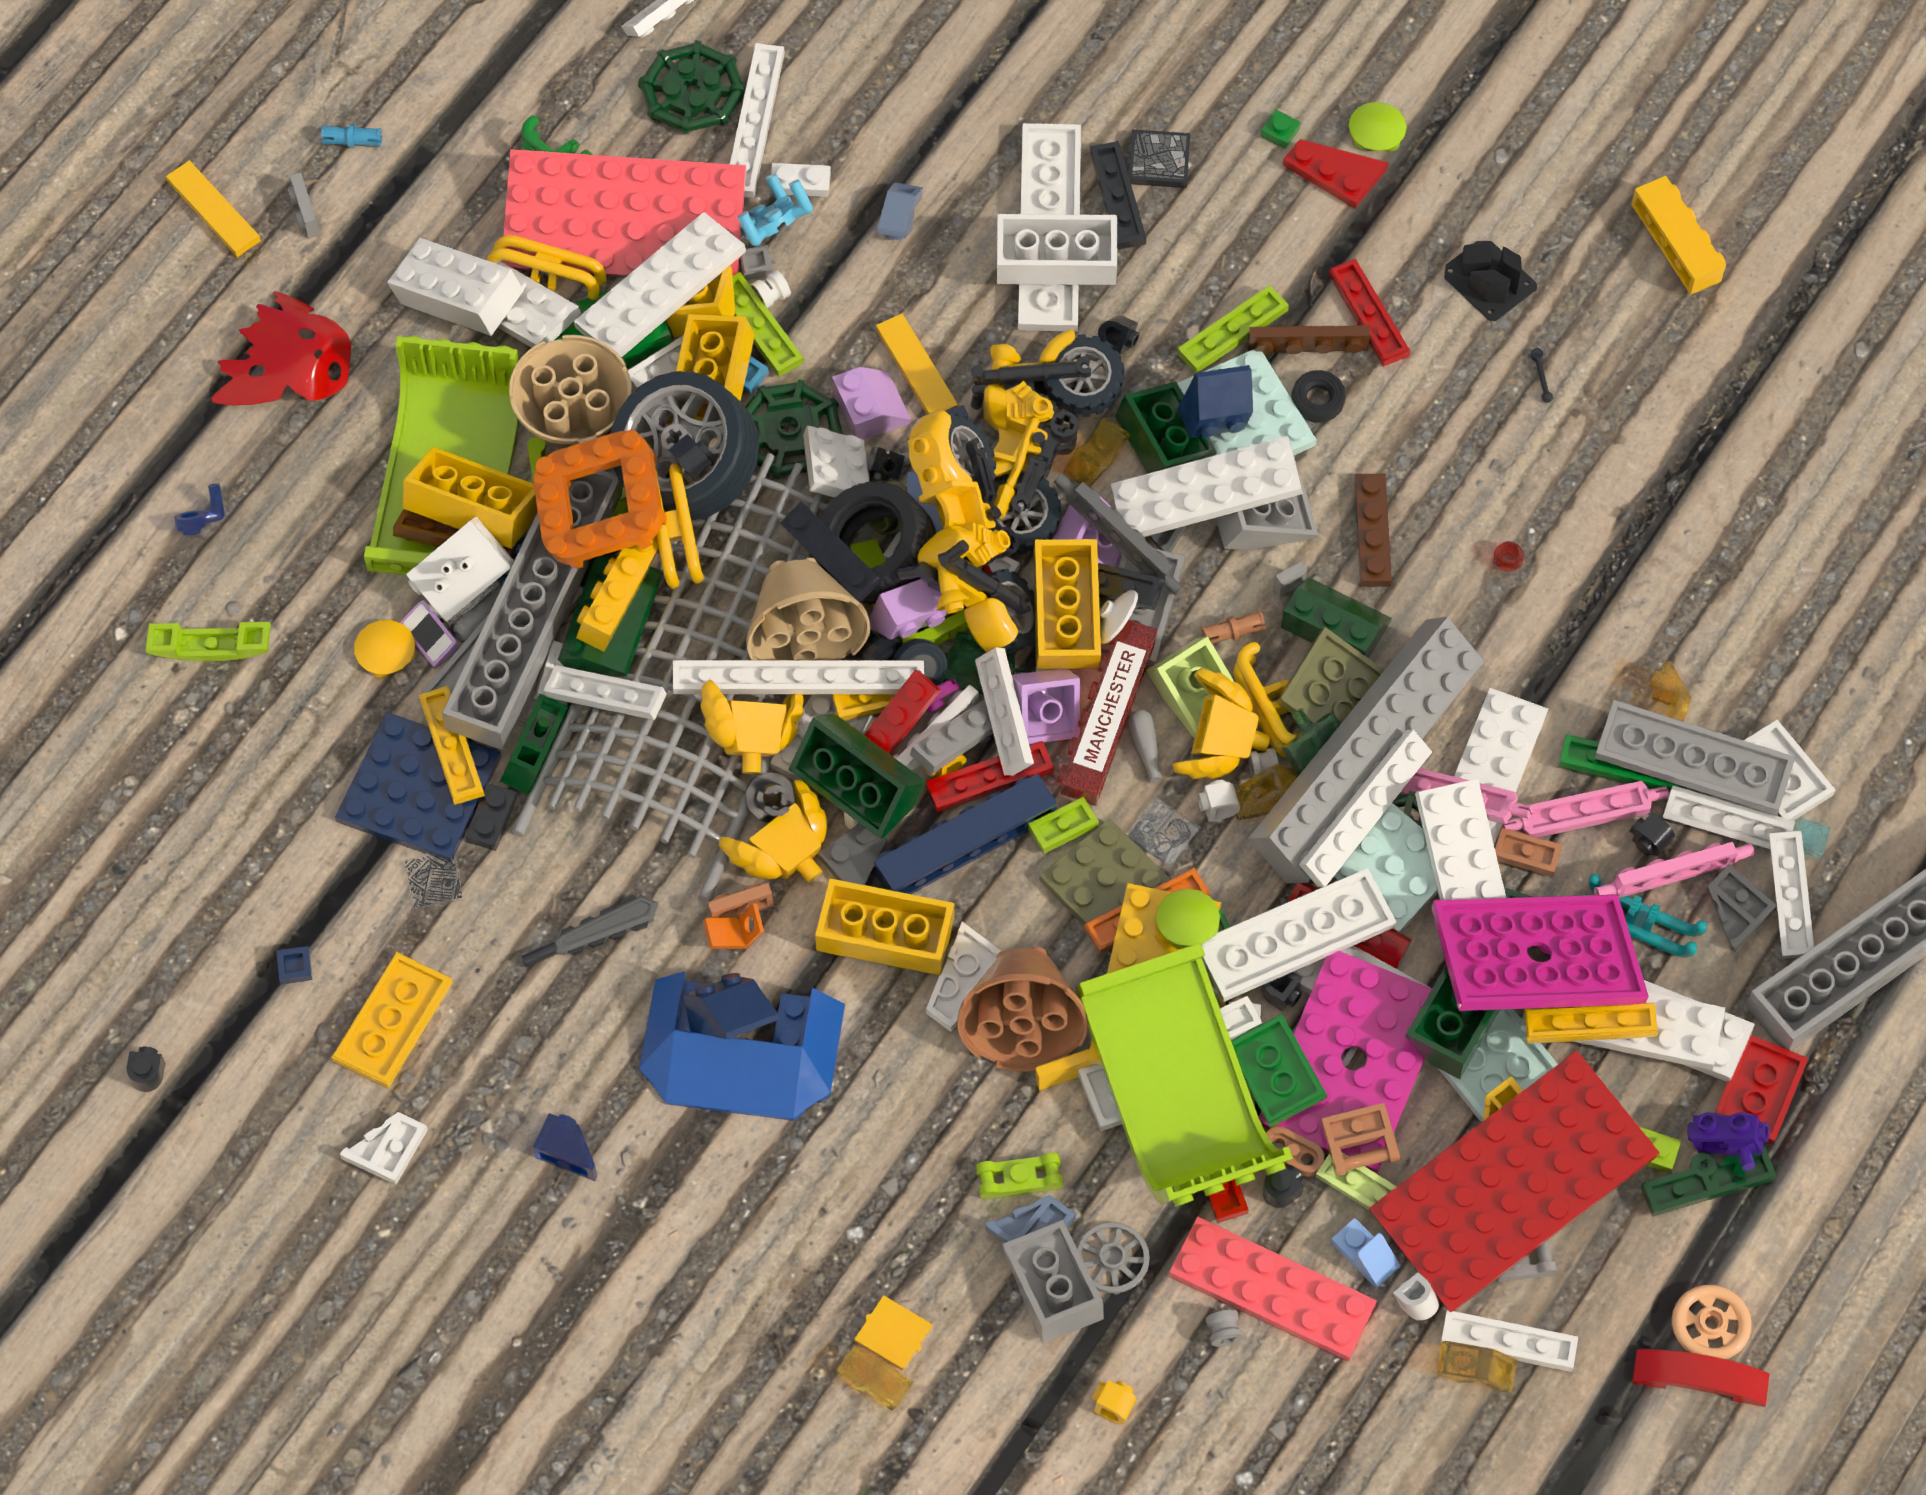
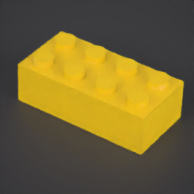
[666,314,755,440]
[403,447,538,549]
[1033,539,1101,669]
[815,879,954,975]

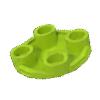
[1348,102,1407,151]
[1156,889,1220,949]

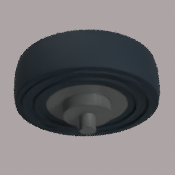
[892,639,947,686]

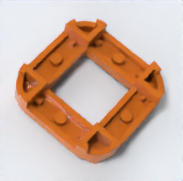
[534,430,667,568]

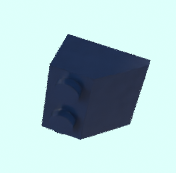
[1177,365,1253,438]
[683,973,779,1039]

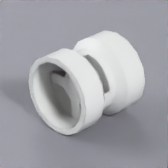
[750,270,791,309]

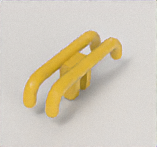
[486,235,606,300]
[656,463,704,589]
[1233,642,1311,759]

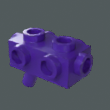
[1687,1112,1769,1171]

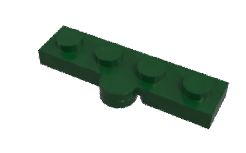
[1641,1147,1777,1217]

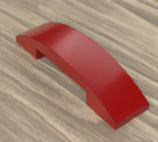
[1632,1349,1770,1407]

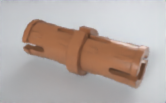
[1201,610,1266,644]

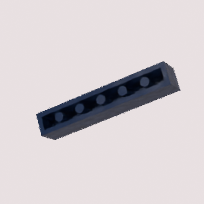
[874,773,1057,894]

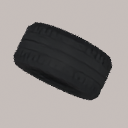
[815,481,936,605]

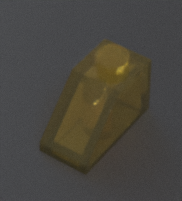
[1235,764,1300,820]

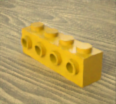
[1631,176,1726,295]
[576,536,659,652]

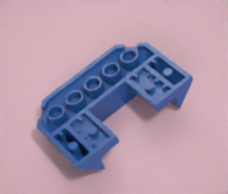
[639,971,845,1121]

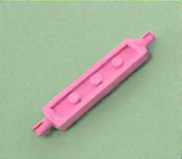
[1398,768,1533,825]
[1502,781,1669,838]
[1594,842,1755,898]

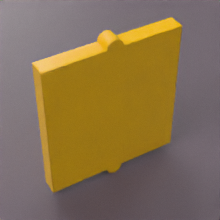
[854,1295,933,1371]

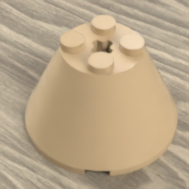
[509,335,632,448]
[746,558,870,660]

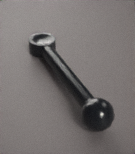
[1531,348,1553,403]

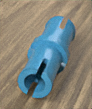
[321,124,382,148]

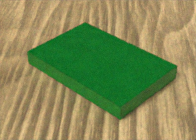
[1231,1014,1328,1128]

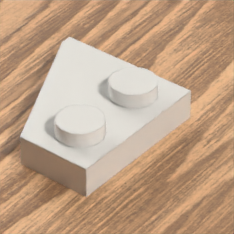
[340,1112,428,1185]

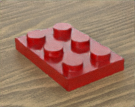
[1715,1035,1808,1145]

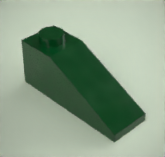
[499,694,568,794]

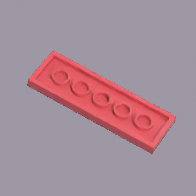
[1169,1216,1377,1361]

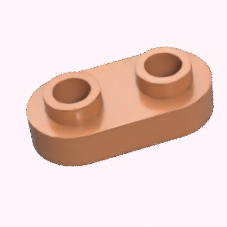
[1266,1127,1325,1177]

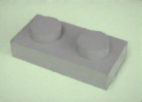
[287,172,320,238]

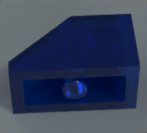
[533,1113,597,1181]

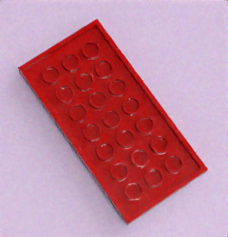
[1369,1050,1660,1313]

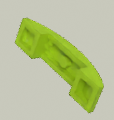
[145,622,271,661]

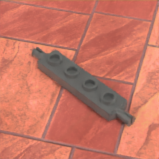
[1053,473,1184,596]

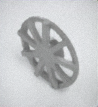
[1077,1222,1150,1295]

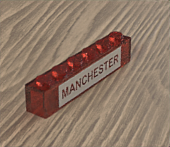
[1057,620,1158,806]

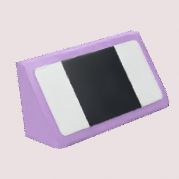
[400,600,459,669]

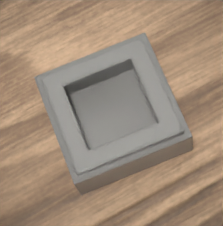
[740,245,773,280]
[1274,562,1307,598]

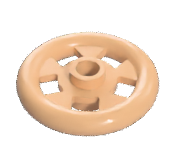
[1672,1285,1752,1359]

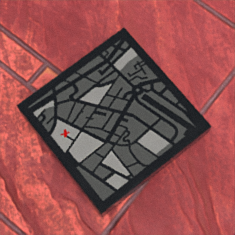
[1129,129,1190,188]

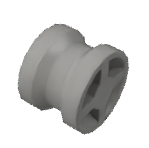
[1248,748,1280,783]
[1206,1310,1244,1347]

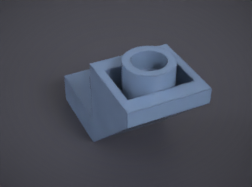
[877,183,923,240]

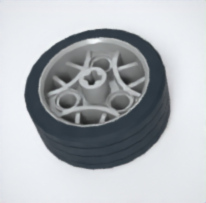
[611,371,759,520]

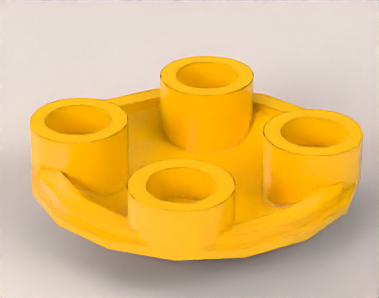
[354,620,416,678]

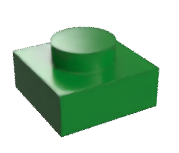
[1261,109,1301,149]

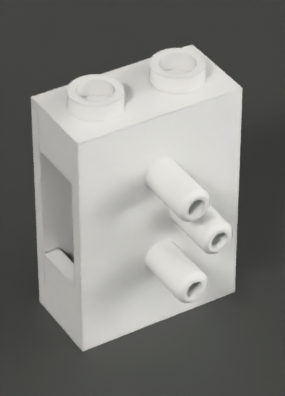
[406,516,514,622]

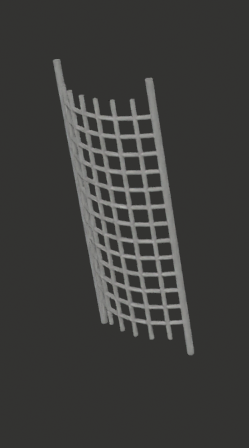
[512,453,875,902]

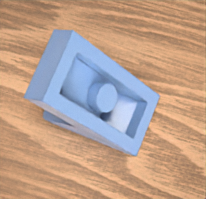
[1331,1218,1401,1289]

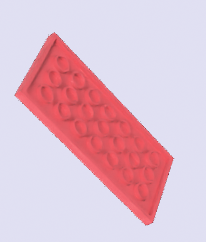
[501,149,747,277]

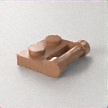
[1321,1103,1400,1176]

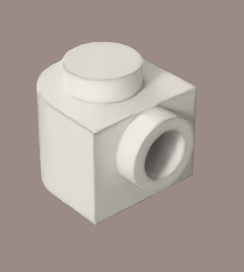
[1197,780,1241,822]
[1393,1272,1439,1320]

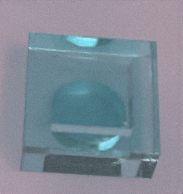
[1796,818,1831,859]

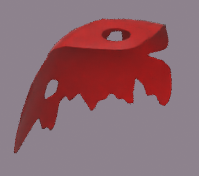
[211,291,351,406]

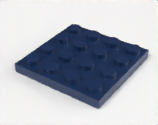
[335,712,502,862]

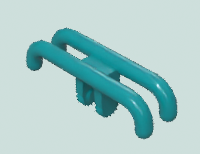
[1581,873,1707,958]

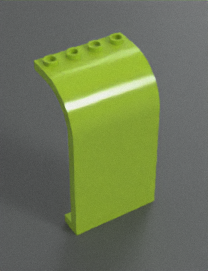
[364,335,519,576]
[1075,943,1293,1207]

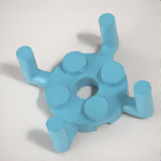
[737,173,813,246]

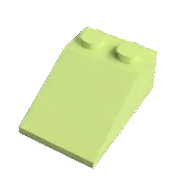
[1146,636,1234,739]

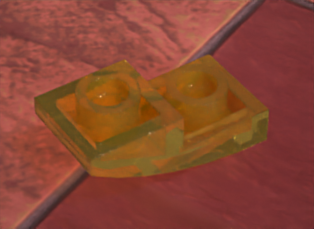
[835,1346,913,1411]

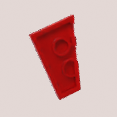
[1283,139,1389,209]

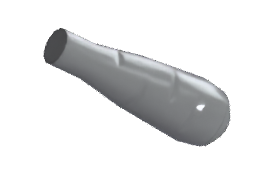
[453,582,504,642]
[1128,710,1162,783]

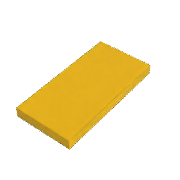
[331,952,453,1089]

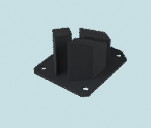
[1444,241,1537,321]

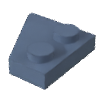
[985,1195,1076,1243]

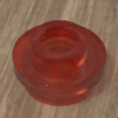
[1493,541,1524,571]

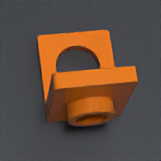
[703,903,764,949]

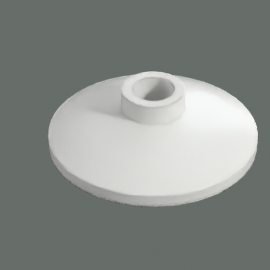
[1100,590,1138,644]

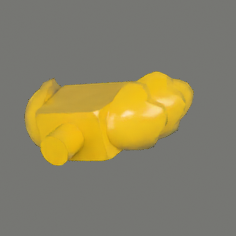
[1172,668,1270,779]
[700,680,804,774]
[718,780,827,883]

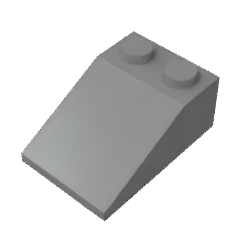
[1216,483,1318,550]
[1002,1220,1104,1344]

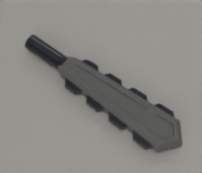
[521,895,658,968]

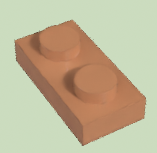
[1495,827,1563,877]
[708,883,773,918]

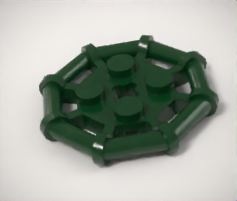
[638,40,746,135]
[745,379,844,479]

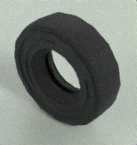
[1291,370,1346,423]

